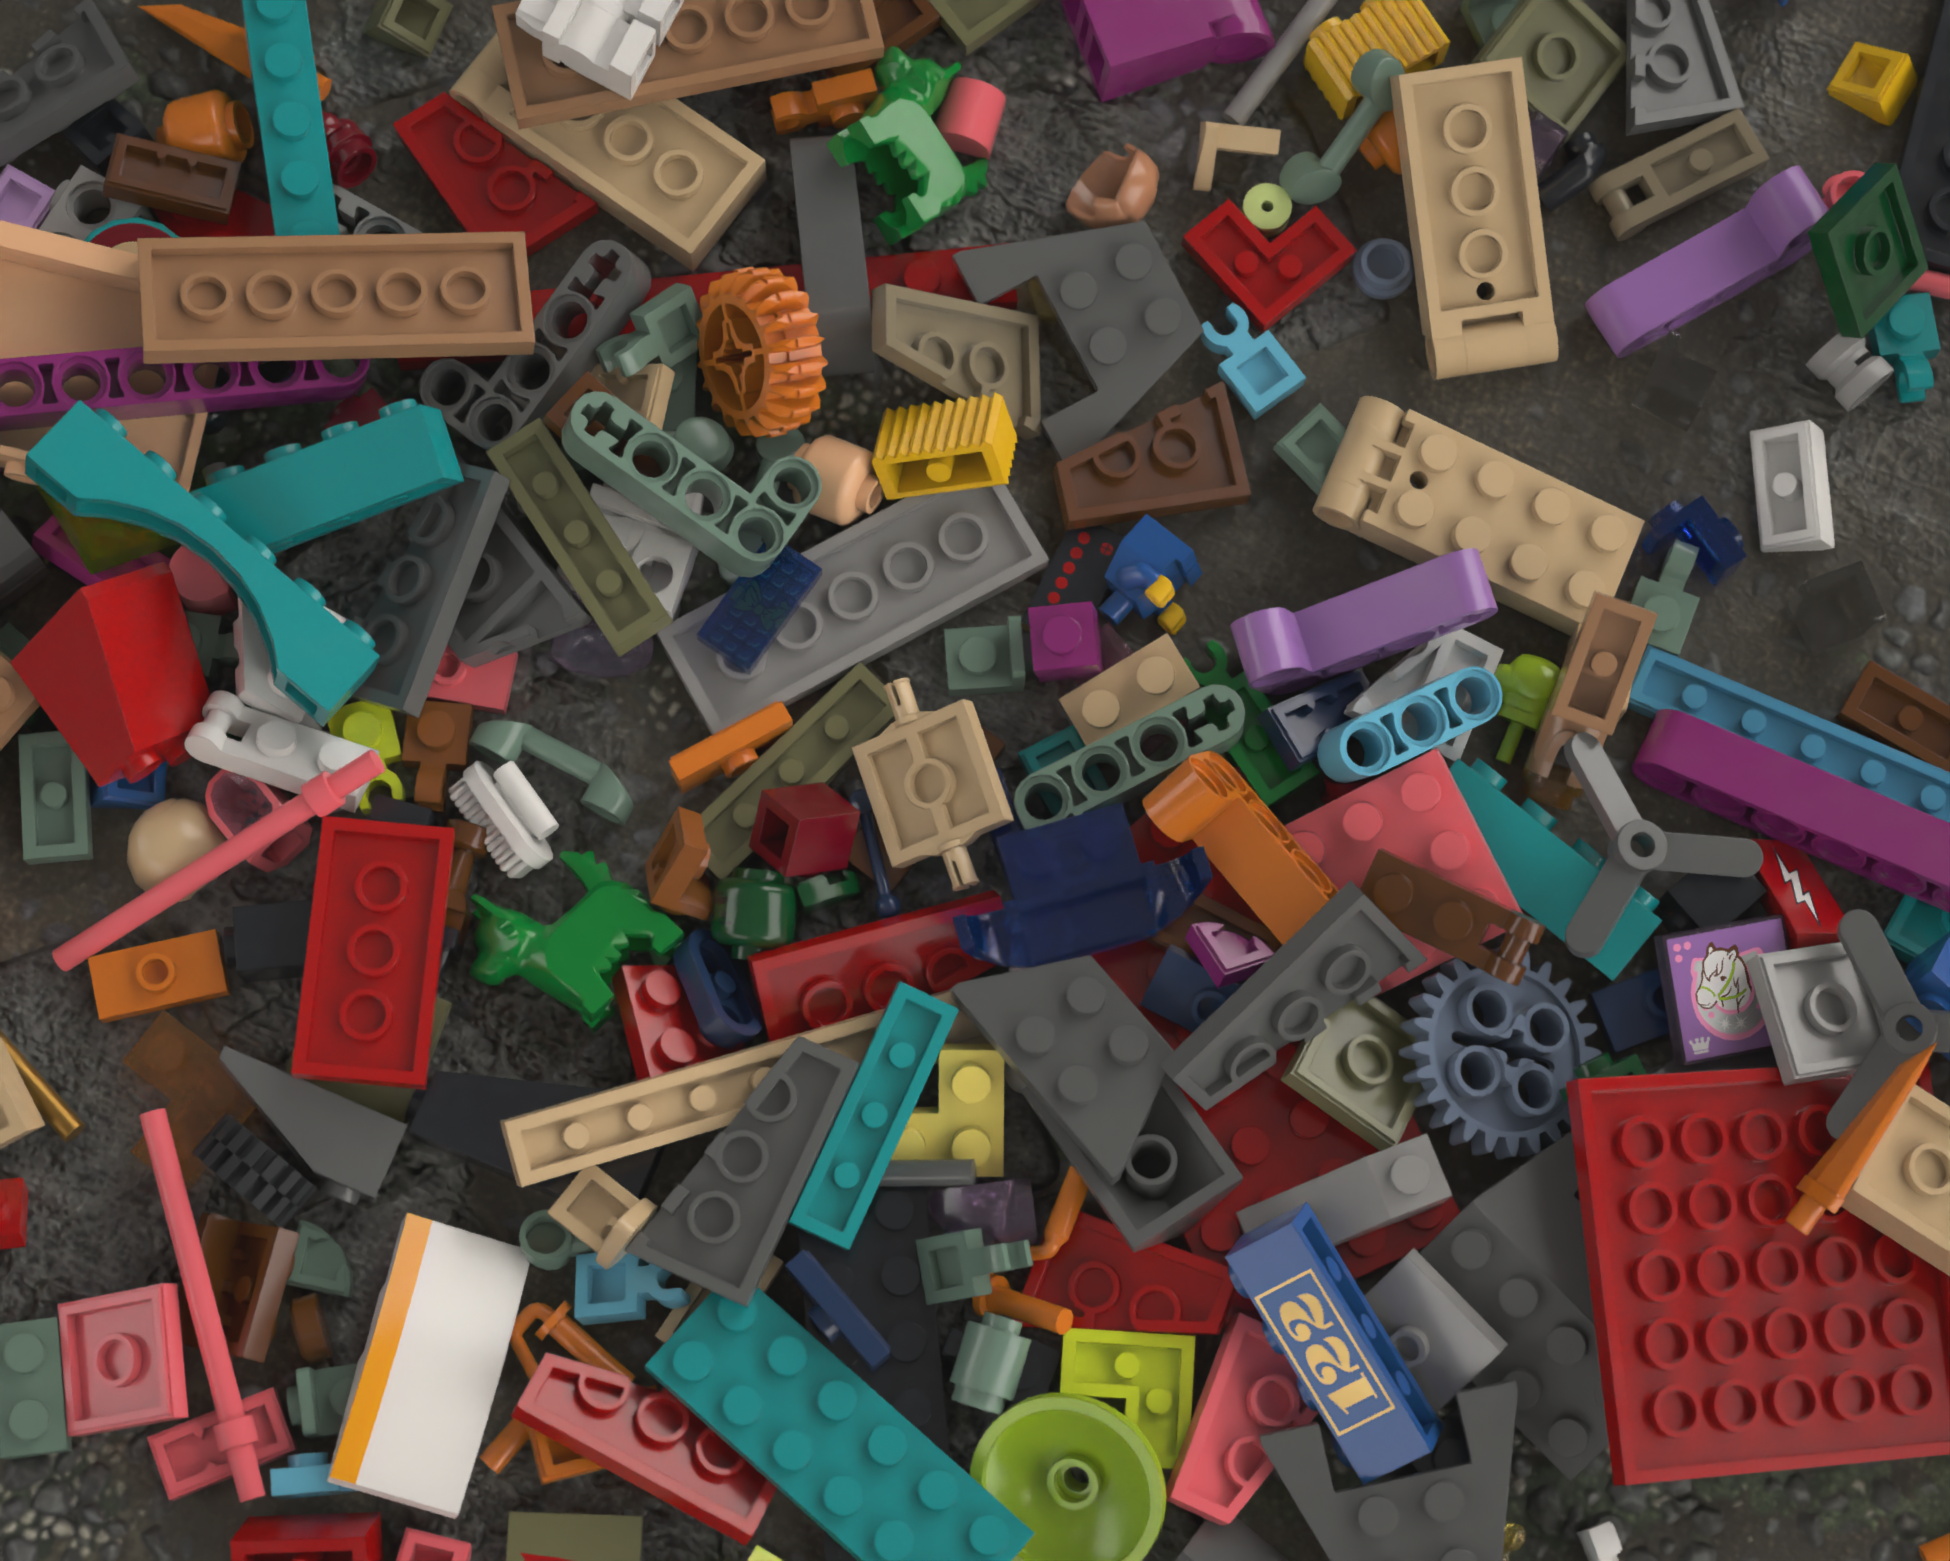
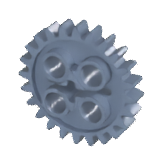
[1399,947,1601,1160]

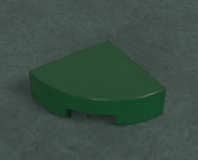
[796,869,864,916]

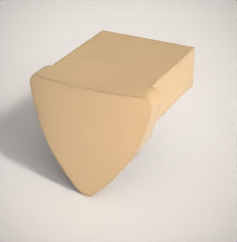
[1193,121,1281,192]
[547,1165,657,1270]

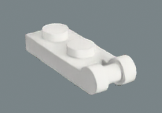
[184,690,379,813]

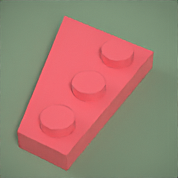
[1166,1312,1319,1526]

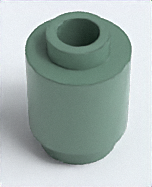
[950,1311,1032,1415]

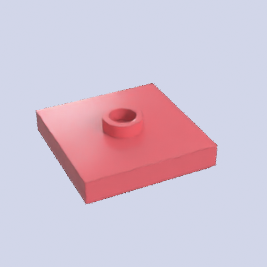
[57,1283,189,1437]

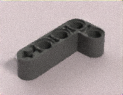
[789,135,875,377]
[419,240,651,451]

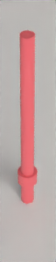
[52,749,385,972]
[139,1108,266,1503]

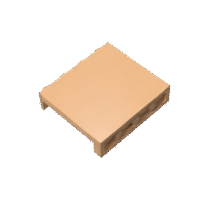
[0,220,219,492]

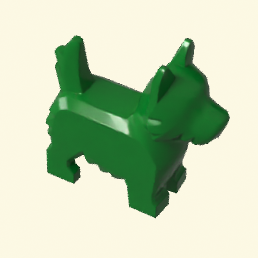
[826,46,988,246]
[469,850,684,1034]

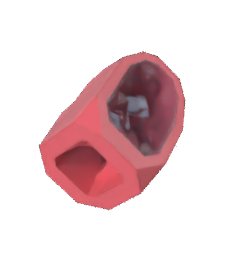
[205,768,313,873]

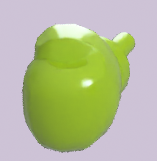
[1494,654,1561,765]

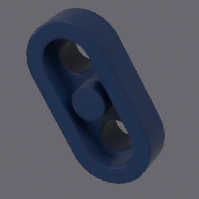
[673,929,763,1050]

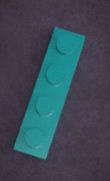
[788,981,959,1250]

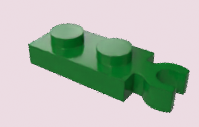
[1183,640,1319,809]

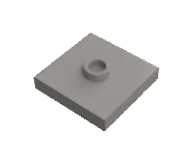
[1746,942,1899,1086]
[1364,1248,1508,1413]

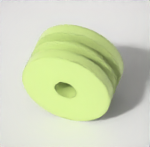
[1241,183,1292,238]

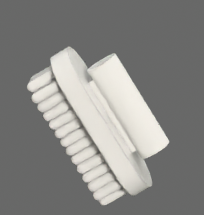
[448,761,559,878]

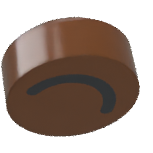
[290,1293,333,1363]

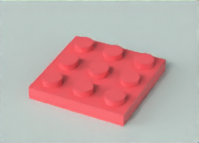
[1284,748,1523,997]

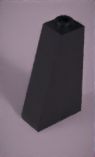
[406,1071,668,1200]

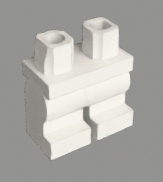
[516,0,684,101]
[557,482,704,621]

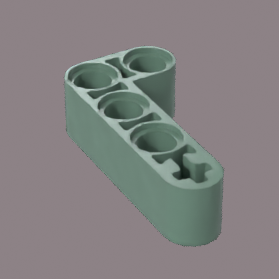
[562,391,822,577]
[1014,684,1245,896]

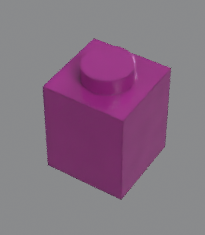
[1028,601,1103,682]

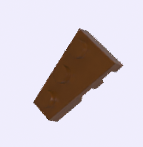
[1053,380,1251,531]

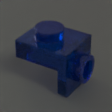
[1641,495,1747,586]

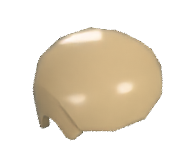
[127,798,227,902]

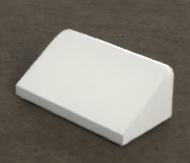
[1750,420,1835,552]

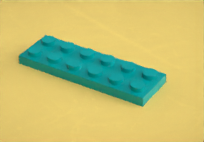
[645,1288,1035,1561]

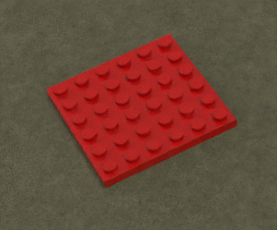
[1566,1059,1950,1486]

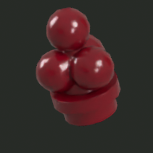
[322,110,377,189]

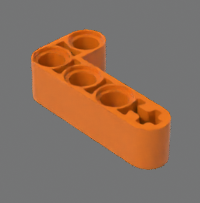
[1142,750,1339,945]

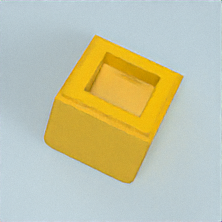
[1827,41,1918,126]

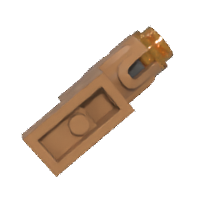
[1521,590,1658,810]

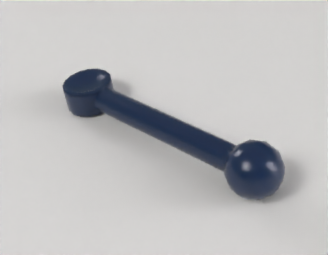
[850,789,900,919]

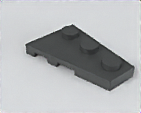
[1626,0,1744,136]

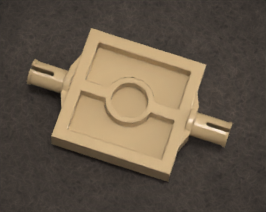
[852,677,1014,891]

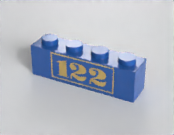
[1225,1201,1444,1485]

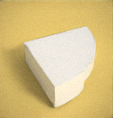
[1577,1521,1622,1561]

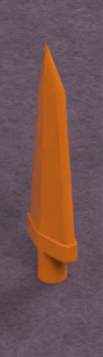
[137,4,332,101]
[1785,1042,1937,1236]

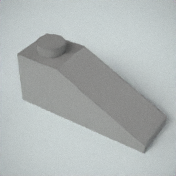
[1235,1133,1452,1246]

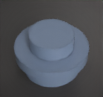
[1352,238,1414,299]

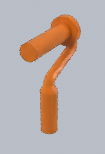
[972,1166,1089,1335]
[479,1300,636,1474]

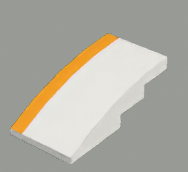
[326,1213,530,1519]

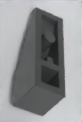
[218,1046,407,1207]

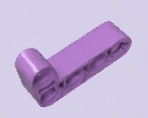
[1584,165,1829,358]
[1230,548,1498,696]

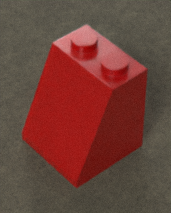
[10,561,210,787]

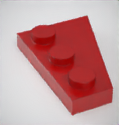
[392,92,599,257]
[1012,1212,1236,1335]

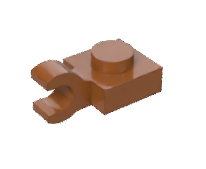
[402,701,475,814]

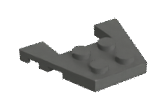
[952,221,1204,461]
[1259,1379,1518,1561]

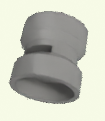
[1806,332,1895,412]

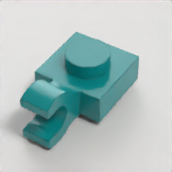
[1868,292,1941,403]

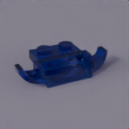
[952,803,1213,969]

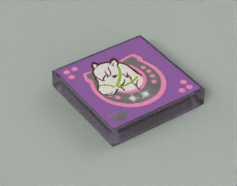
[1654,914,1789,1066]

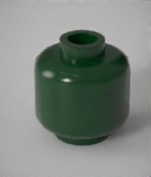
[711,867,799,960]

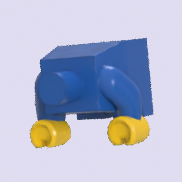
[1098,514,1203,635]

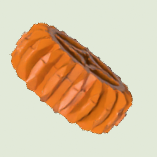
[696,267,828,438]

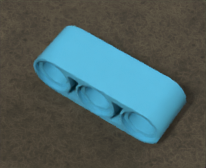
[1317,666,1503,783]

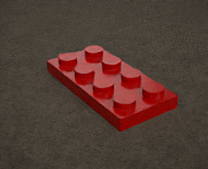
[291,816,455,1090]

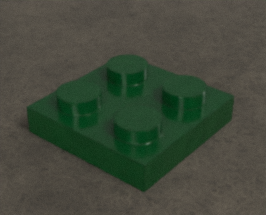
[1807,162,1929,339]

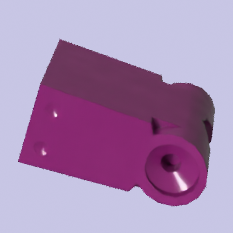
[1059,0,1275,103]

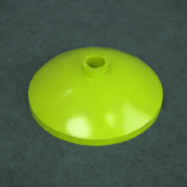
[970,1392,1166,1561]

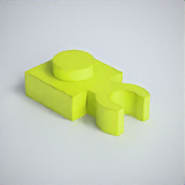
[327,701,406,815]

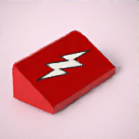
[1750,839,1844,950]

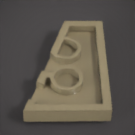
[871,283,1041,441]

